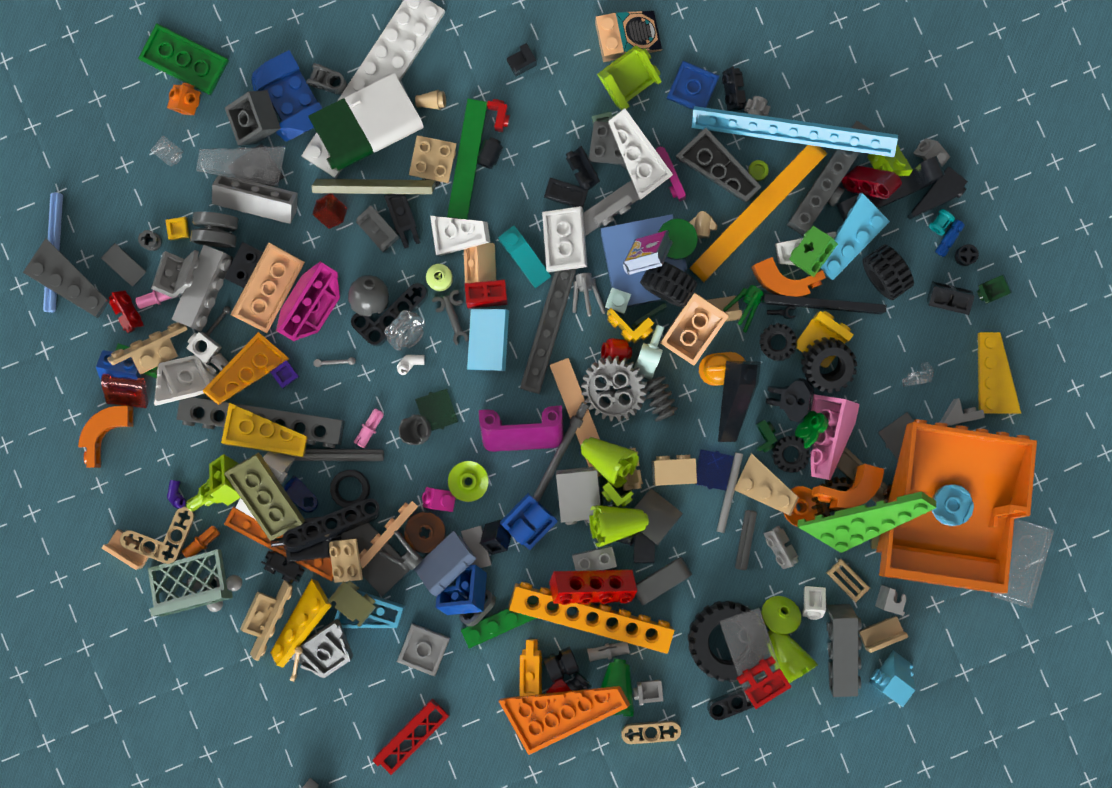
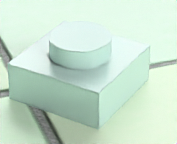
[605,288,631,314]

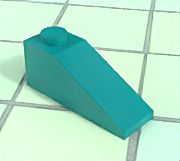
[498,226,551,289]

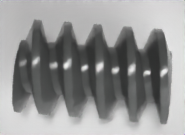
[644,376,678,422]

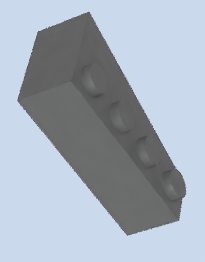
[676,128,761,203]
[23,238,109,318]
[826,604,862,697]

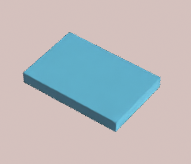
[467,309,509,371]

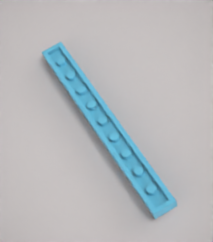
[692,106,898,157]

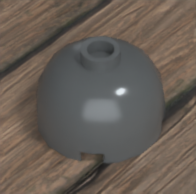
[348,275,389,316]

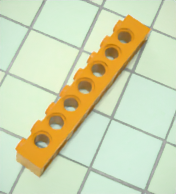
[509,582,675,654]

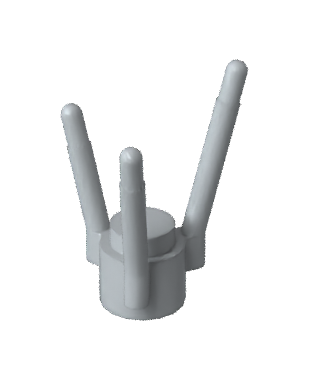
[572,273,606,316]

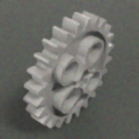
[581,356,648,421]

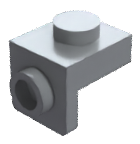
[914,138,950,167]
[633,680,663,705]

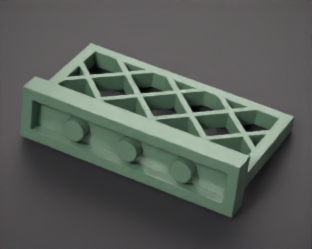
[148,549,233,617]

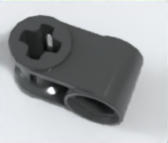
[306,63,347,95]

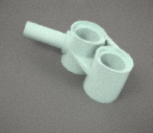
[634,325,664,380]

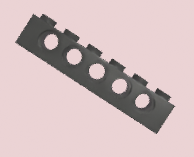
[787,121,872,236]

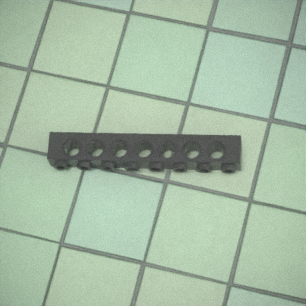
[176,397,345,448]

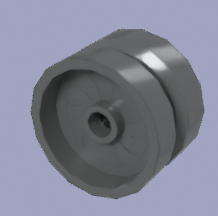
[190,212,239,248]

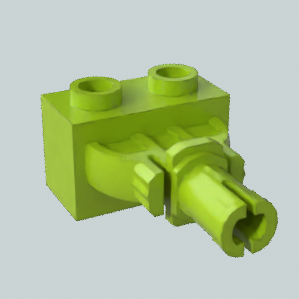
[186,454,240,512]

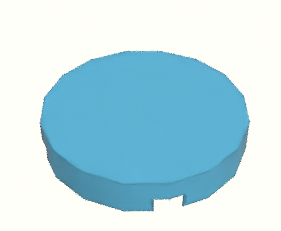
[932,484,974,526]

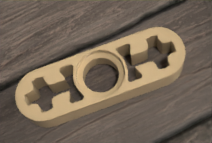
[621,721,681,744]

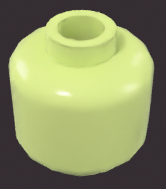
[426,264,453,291]

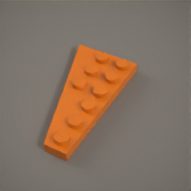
[499,686,630,755]

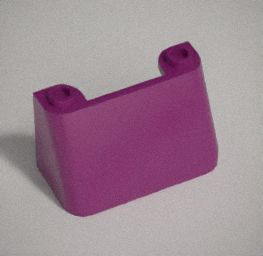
[479,405,563,452]

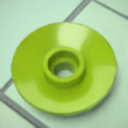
[448,461,489,502]
[761,596,801,635]

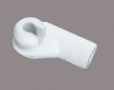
[397,355,425,375]

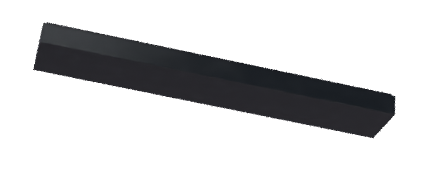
[761,294,887,314]

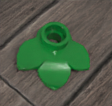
[795,411,829,448]

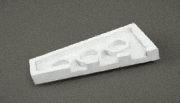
[608,108,673,200]

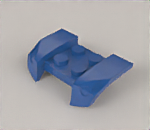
[251,50,322,141]

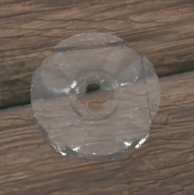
[384,310,425,351]

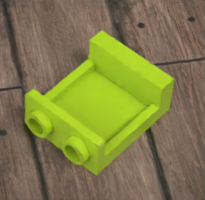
[597,46,662,110]

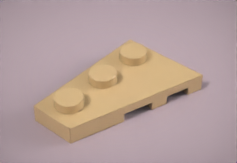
[734,453,799,516]

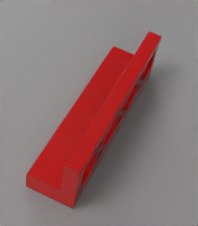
[372,698,450,775]

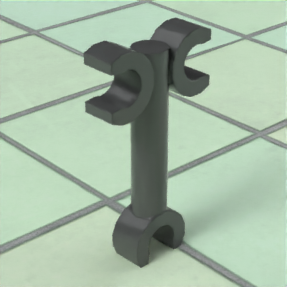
[432,290,469,345]

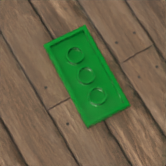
[138,23,229,96]

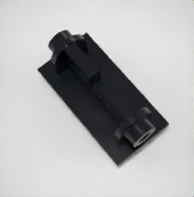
[722,66,747,111]
[566,146,600,190]
[261,551,305,584]

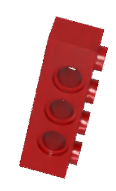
[549,570,637,605]

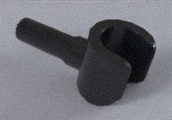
[766,306,796,319]

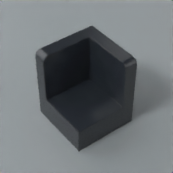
[507,43,537,77]
[479,520,511,555]

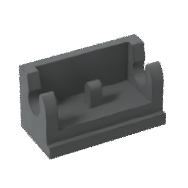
[356,205,400,253]

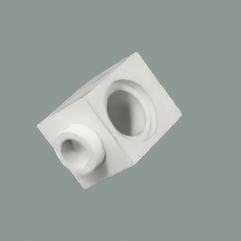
[187,332,222,363]

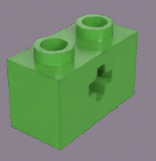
[789,226,838,277]

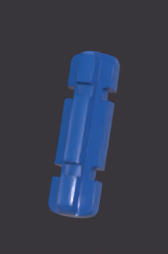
[935,220,965,257]

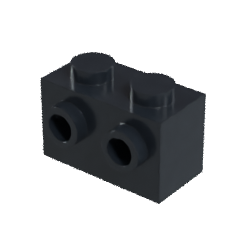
[224,242,263,288]

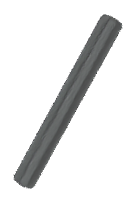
[289,449,384,461]

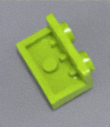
[867,145,913,176]
[601,482,634,507]

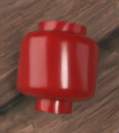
[601,338,632,362]

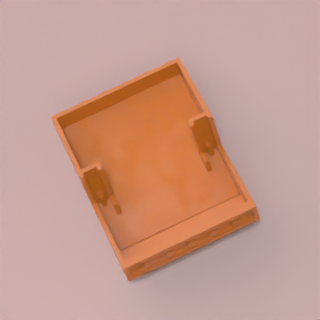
[876,419,1037,594]

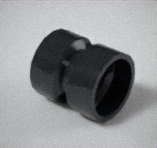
[543,646,580,682]

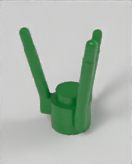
[723,285,764,333]

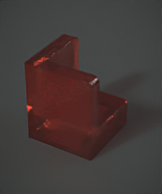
[312,193,347,229]

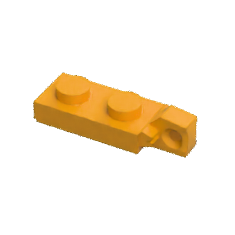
[520,639,542,696]

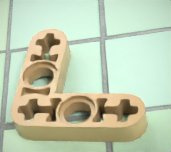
[120,507,195,564]

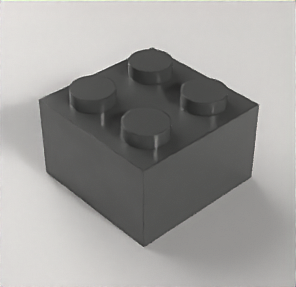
[225,90,281,146]

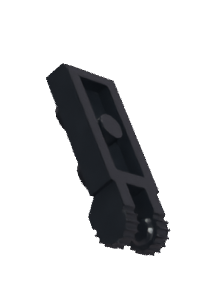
[384,194,421,248]

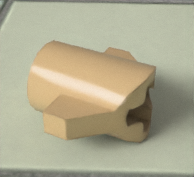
[689,211,718,238]

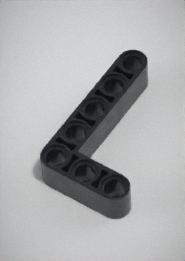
[836,156,945,221]

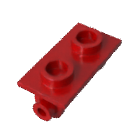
[109,290,144,333]

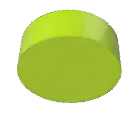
[748,160,769,181]

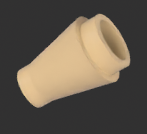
[415,90,446,110]

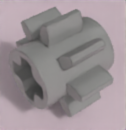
[744,96,771,116]

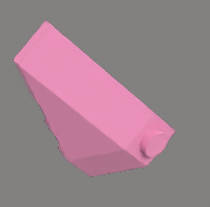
[810,394,860,480]

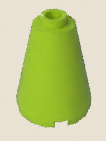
[581,437,639,488]
[589,505,649,547]
[766,630,818,684]

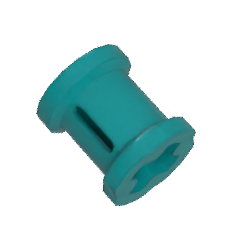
[928,209,955,236]

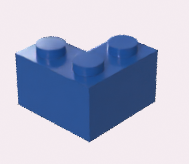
[436,565,487,615]

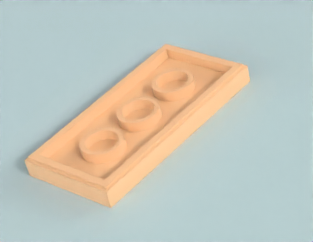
[230,243,305,333]

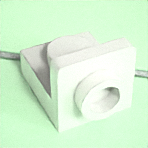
[802,586,826,620]

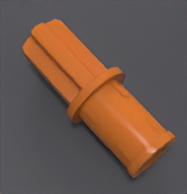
[182,526,220,558]

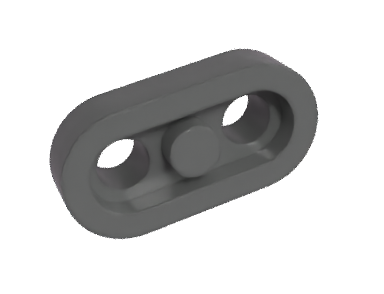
[460,590,496,626]

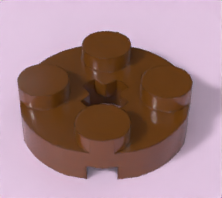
[404,512,446,553]

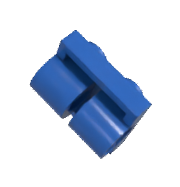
[500,493,558,550]

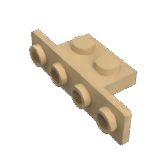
[107,322,188,374]
[240,580,293,661]

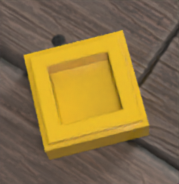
[165,217,190,241]

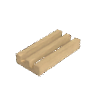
[826,559,870,602]

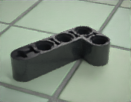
[351,283,428,346]

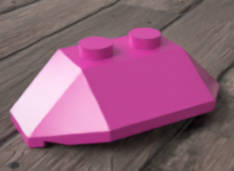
[276,261,340,341]

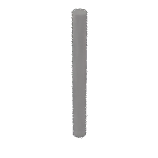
[717,452,743,533]

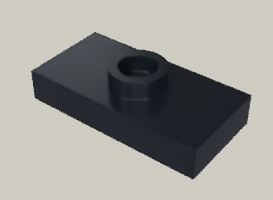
[544,178,588,208]

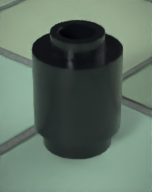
[477,137,503,169]

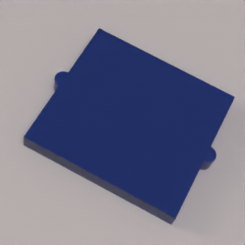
[695,449,734,491]

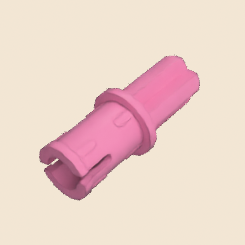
[136,290,178,309]
[354,409,384,448]

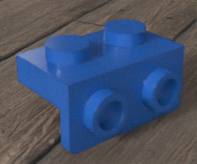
[96,350,142,387]

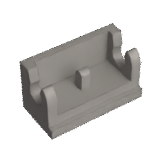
[875,585,906,616]

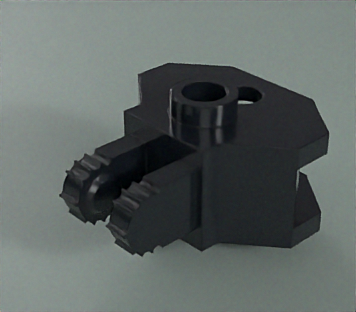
[766,378,814,422]

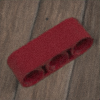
[842,166,902,199]

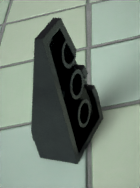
[718,361,761,442]

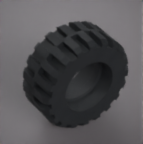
[688,601,769,682]

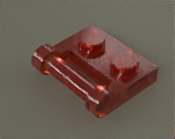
[101,374,149,408]

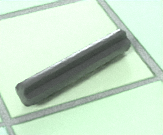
[735,510,757,570]

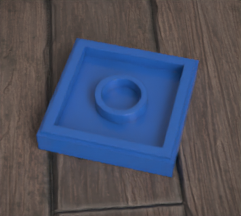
[667,61,719,110]

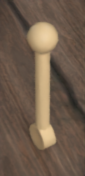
[290,647,303,682]

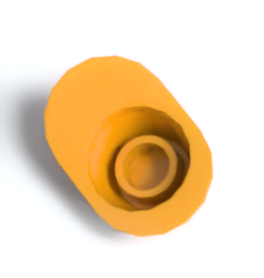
[699,352,745,386]

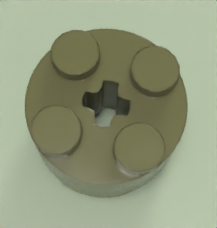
[328,580,376,627]

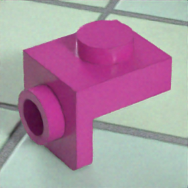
[422,487,455,512]

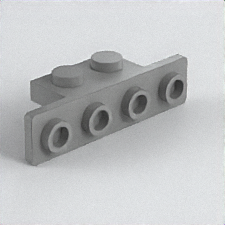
[583,180,639,236]

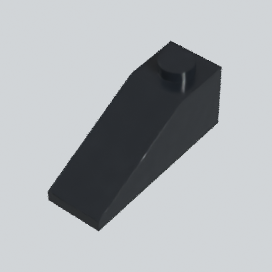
[907,167,968,219]

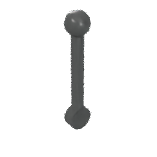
[204,306,231,337]

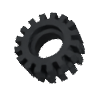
[759,323,797,361]
[772,436,811,473]

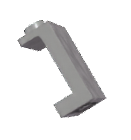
[556,467,600,525]

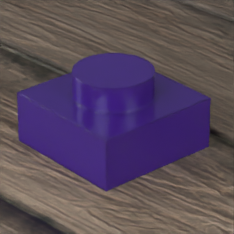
[270,360,300,389]

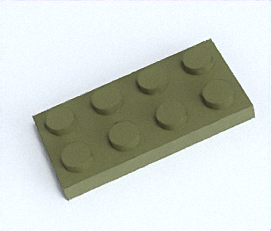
[224,453,305,541]

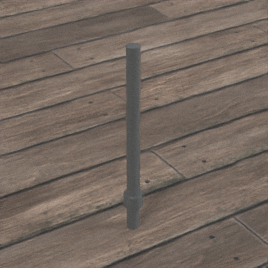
[533,402,589,502]

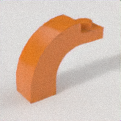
[751,257,826,297]
[78,406,133,468]
[812,464,884,510]

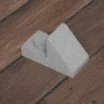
[939,398,985,426]

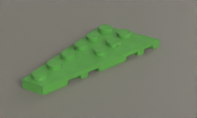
[798,492,936,553]

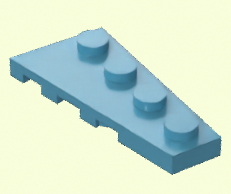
[820,193,890,280]

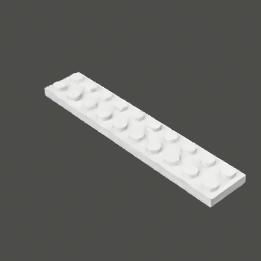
[301,0,445,178]

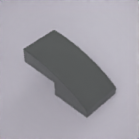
[101,243,146,287]

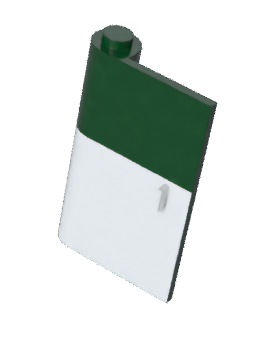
[308,73,424,171]

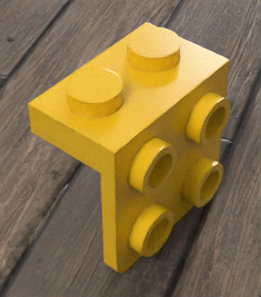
[607,308,654,344]
[796,311,854,368]

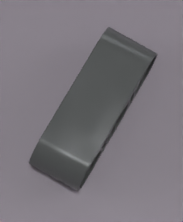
[635,557,692,605]

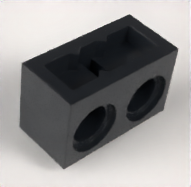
[927,281,975,315]

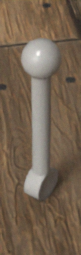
[313,357,356,367]

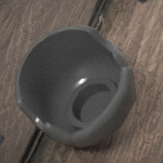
[399,414,432,445]

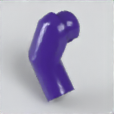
[167,480,186,509]

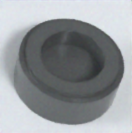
[828,187,844,207]

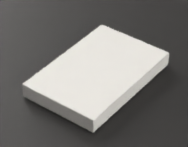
[542,206,587,272]

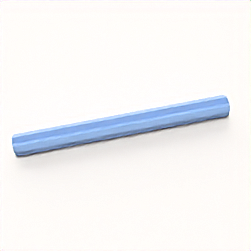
[43,192,63,313]

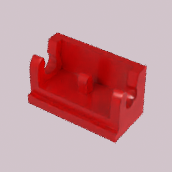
[464,280,508,309]

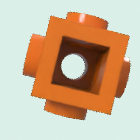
[167,82,201,115]

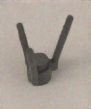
[379,530,423,570]

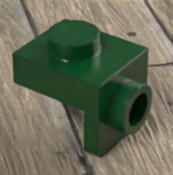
[977,274,1012,304]
[755,420,778,453]

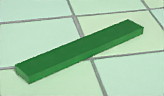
[447,99,487,220]

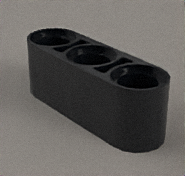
[707,685,754,721]

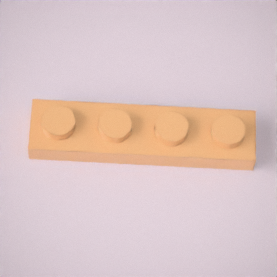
[359,501,418,569]

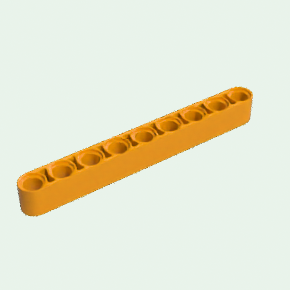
[689,145,828,282]

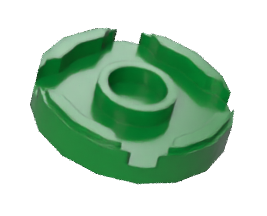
[658,218,698,260]

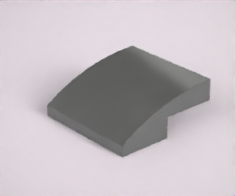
[634,489,683,545]

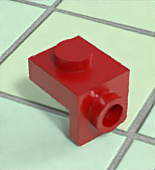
[487,99,510,132]

